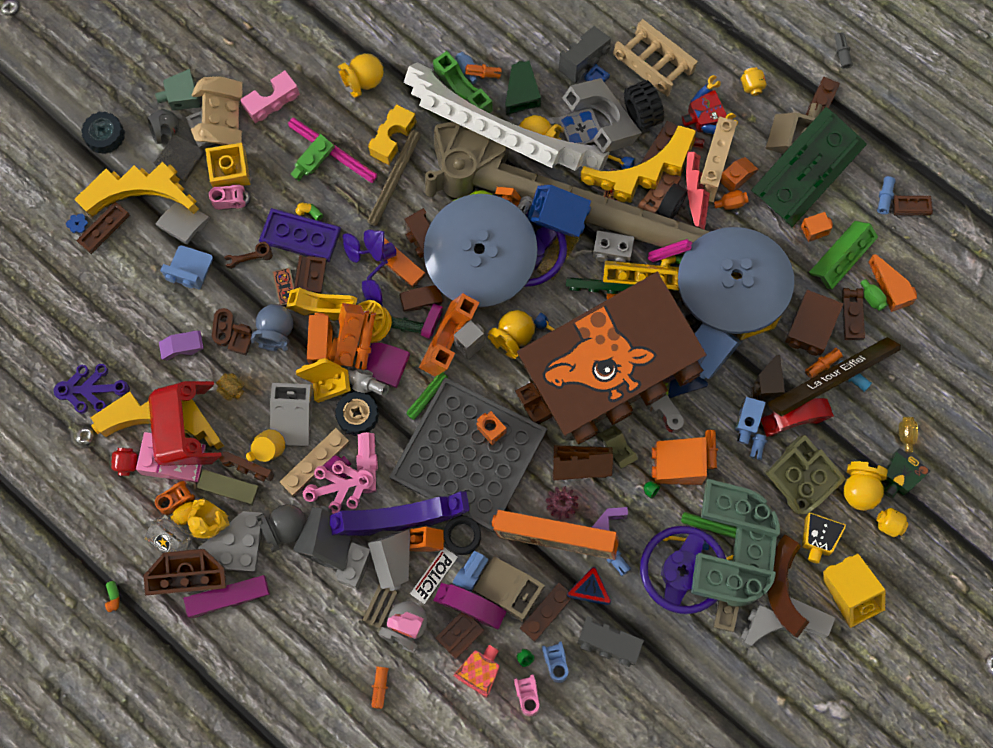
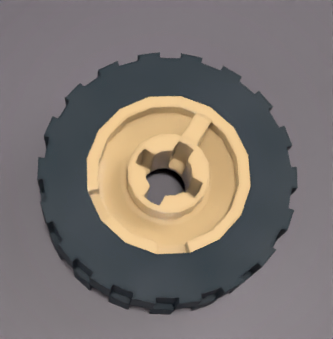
[335,391,379,436]

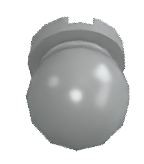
[378,601,428,653]

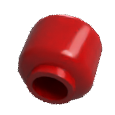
[111,448,138,476]

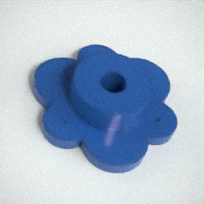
[66,214,88,233]

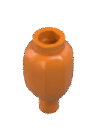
[714,190,749,210]

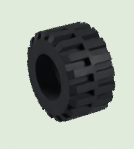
[624,80,664,131]

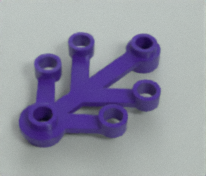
[54,364,130,414]

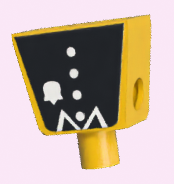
[802,512,846,564]

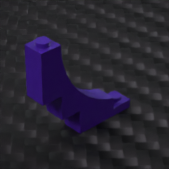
[330,491,470,536]

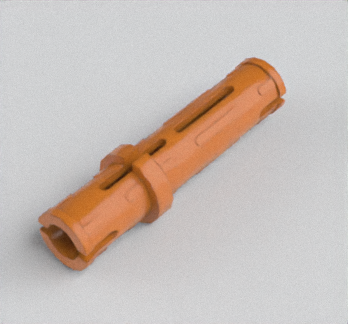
[354,311,376,370]

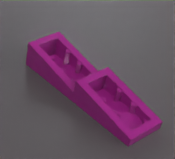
[183,575,270,618]

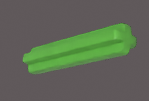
[406,372,448,420]
[681,512,737,538]

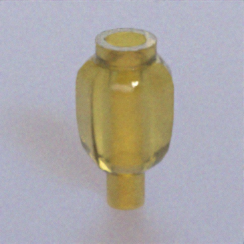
[899,417,918,453]

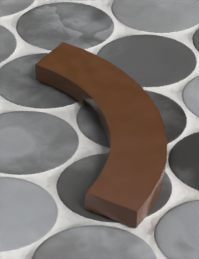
[767,534,810,638]

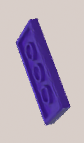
[259,208,341,263]

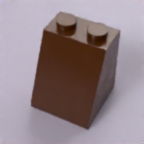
[785,290,844,356]

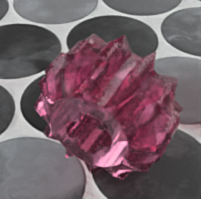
[545,486,579,520]

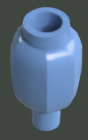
[455,52,478,84]

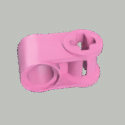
[209,185,246,210]
[514,674,539,716]

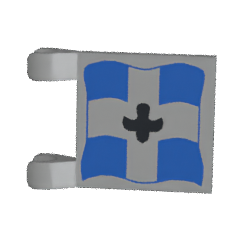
[547,108,600,145]

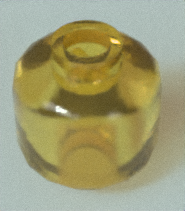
[216,373,245,401]

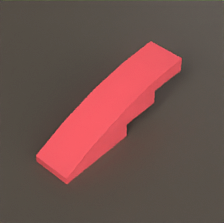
[686,152,710,230]

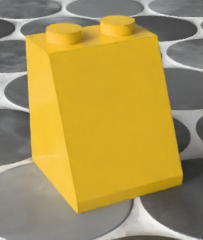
[823,554,886,628]

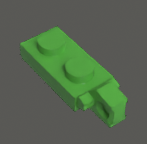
[291,134,335,181]

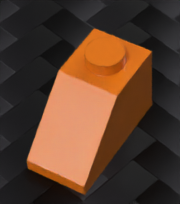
[720,157,759,192]
[409,527,444,552]

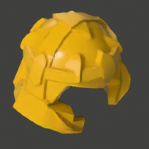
[187,498,230,539]

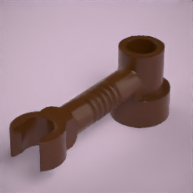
[224,242,273,269]

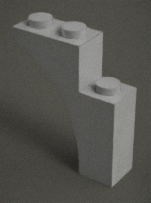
[741,597,836,648]

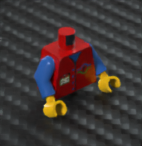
[682,75,738,134]

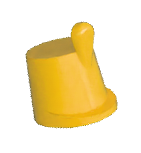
[246,429,285,462]

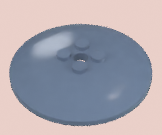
[424,194,537,307]
[678,227,794,334]

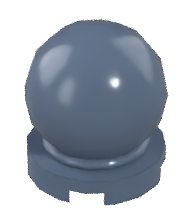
[251,304,293,352]

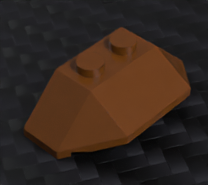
[143,549,226,596]

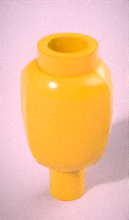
[170,499,201,527]

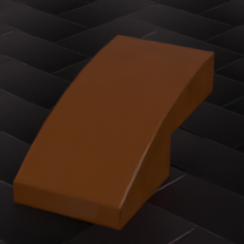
[399,285,443,312]
[515,382,552,424]

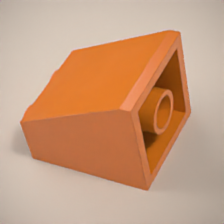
[651,437,707,485]

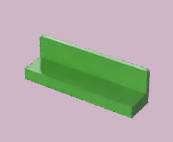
[809,221,878,289]

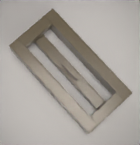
[362,584,398,629]

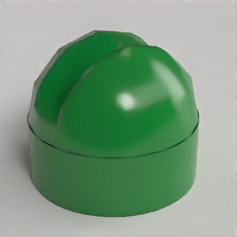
[644,481,661,499]
[517,649,535,667]

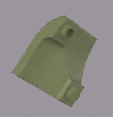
[766,435,846,515]

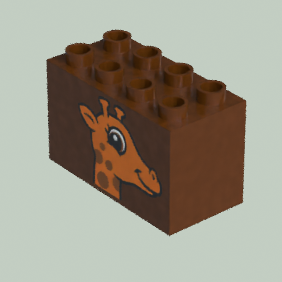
[517,271,707,445]

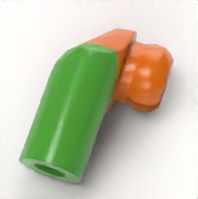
[105,581,119,612]

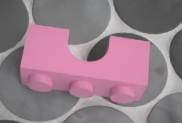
[240,71,300,124]

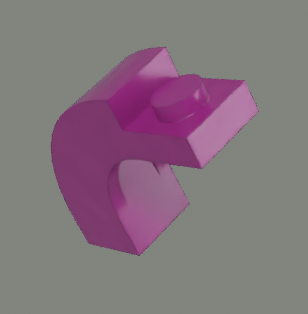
[433,582,507,630]

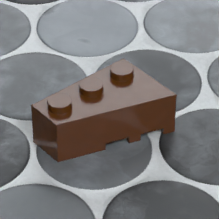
[404,208,430,269]
[553,445,613,481]

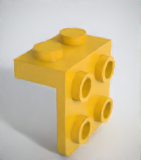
[296,358,350,403]

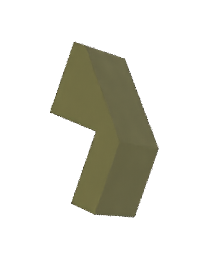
[598,425,638,469]

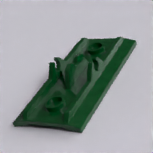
[750,107,867,228]

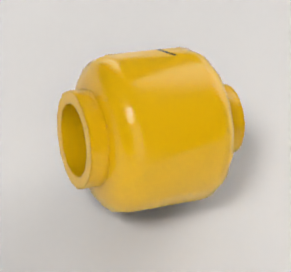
[741,67,767,96]
[876,508,908,537]

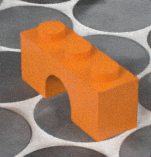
[330,303,365,367]

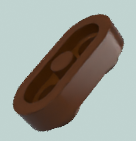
[212,308,234,346]

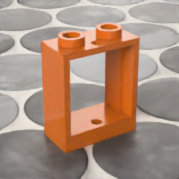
[307,313,333,365]

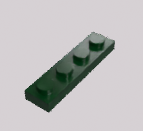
[566,277,634,294]

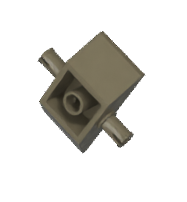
[765,103,822,154]

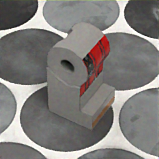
[649,395,684,433]

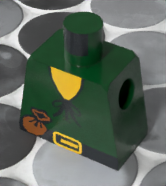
[884,448,931,498]

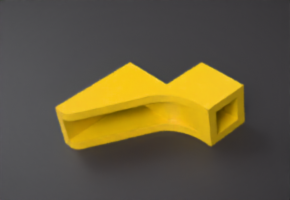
[286,288,358,321]

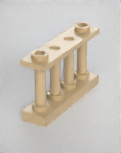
[613,19,698,97]
[699,116,737,205]

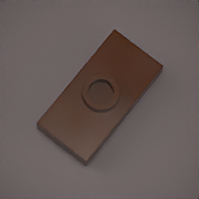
[893,196,933,215]

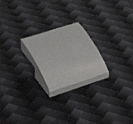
[156,202,210,244]

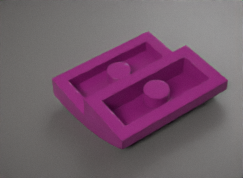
[365,342,410,388]

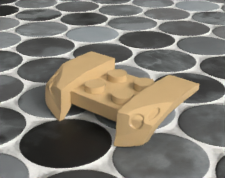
[191,77,242,145]

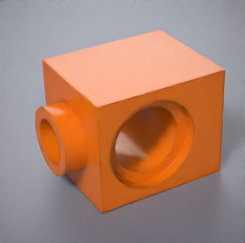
[801,212,833,242]
[476,411,507,445]

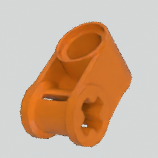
[155,481,195,515]

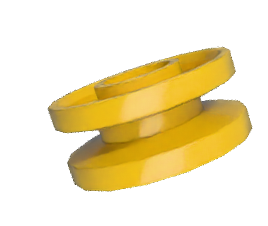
[358,300,392,343]

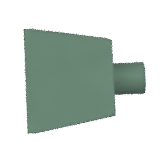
[155,69,201,110]

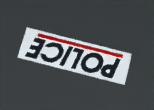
[410,547,457,604]

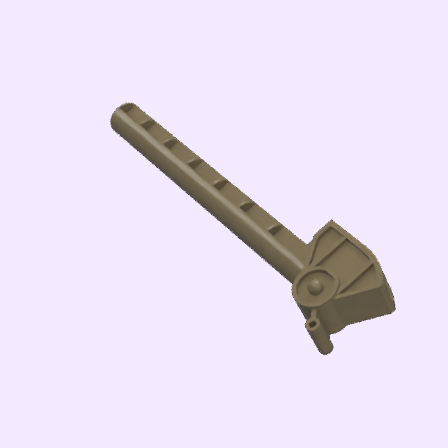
[425,122,738,273]

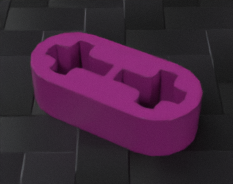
[421,304,443,339]

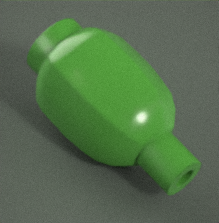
[860,279,888,311]

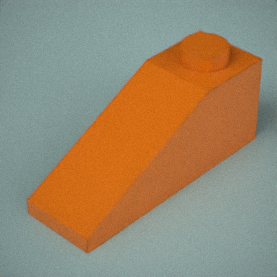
[868,254,917,312]

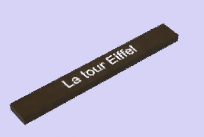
[768,337,901,417]

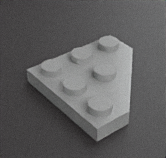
[198,511,263,573]

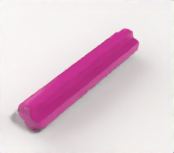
[647,239,692,262]

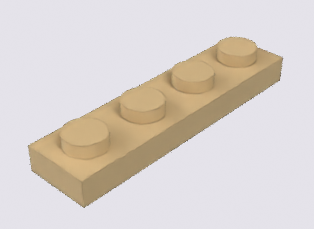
[280,428,350,497]

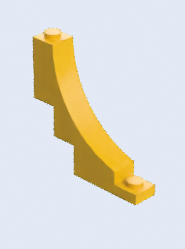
[90,392,224,450]

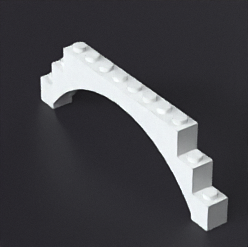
[403,63,610,171]

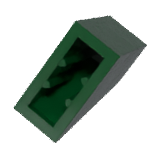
[505,61,541,115]

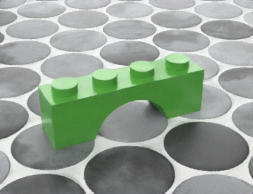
[433,51,493,113]

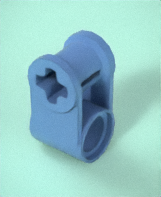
[542,641,568,683]

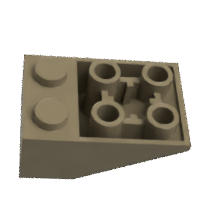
[473,557,545,622]

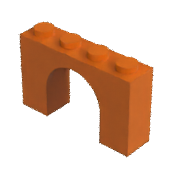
[419,293,480,377]

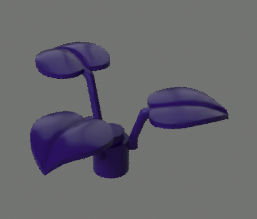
[342,229,397,306]

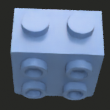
[160,245,213,290]

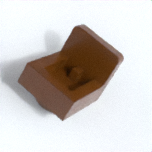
[227,324,253,356]

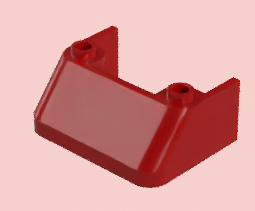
[149,381,222,466]

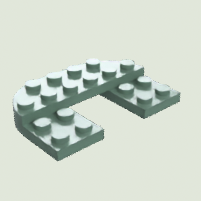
[691,479,780,606]

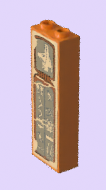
[492,510,619,560]

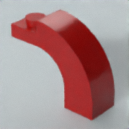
[761,398,834,437]

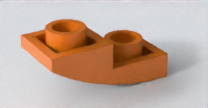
[495,187,521,206]

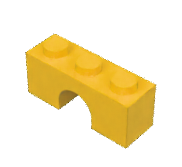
[368,104,416,165]

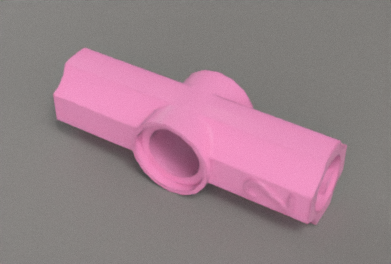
[356,432,378,494]

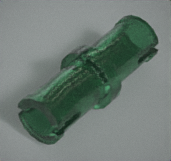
[391,316,424,334]

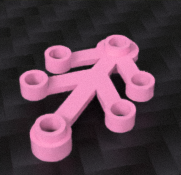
[303,460,374,514]

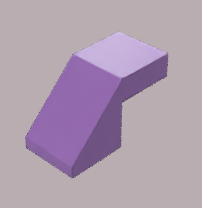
[159,330,204,360]
[592,507,628,531]

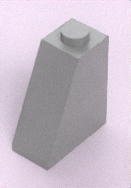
[368,529,410,591]

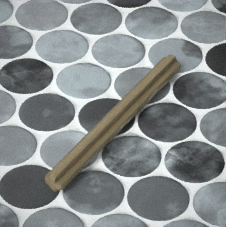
[368,130,421,226]

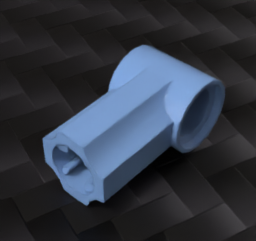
[453,551,489,592]

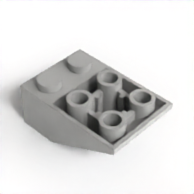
[270,383,314,446]

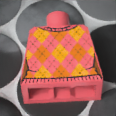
[454,645,500,698]

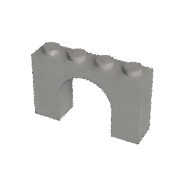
[562,78,642,153]

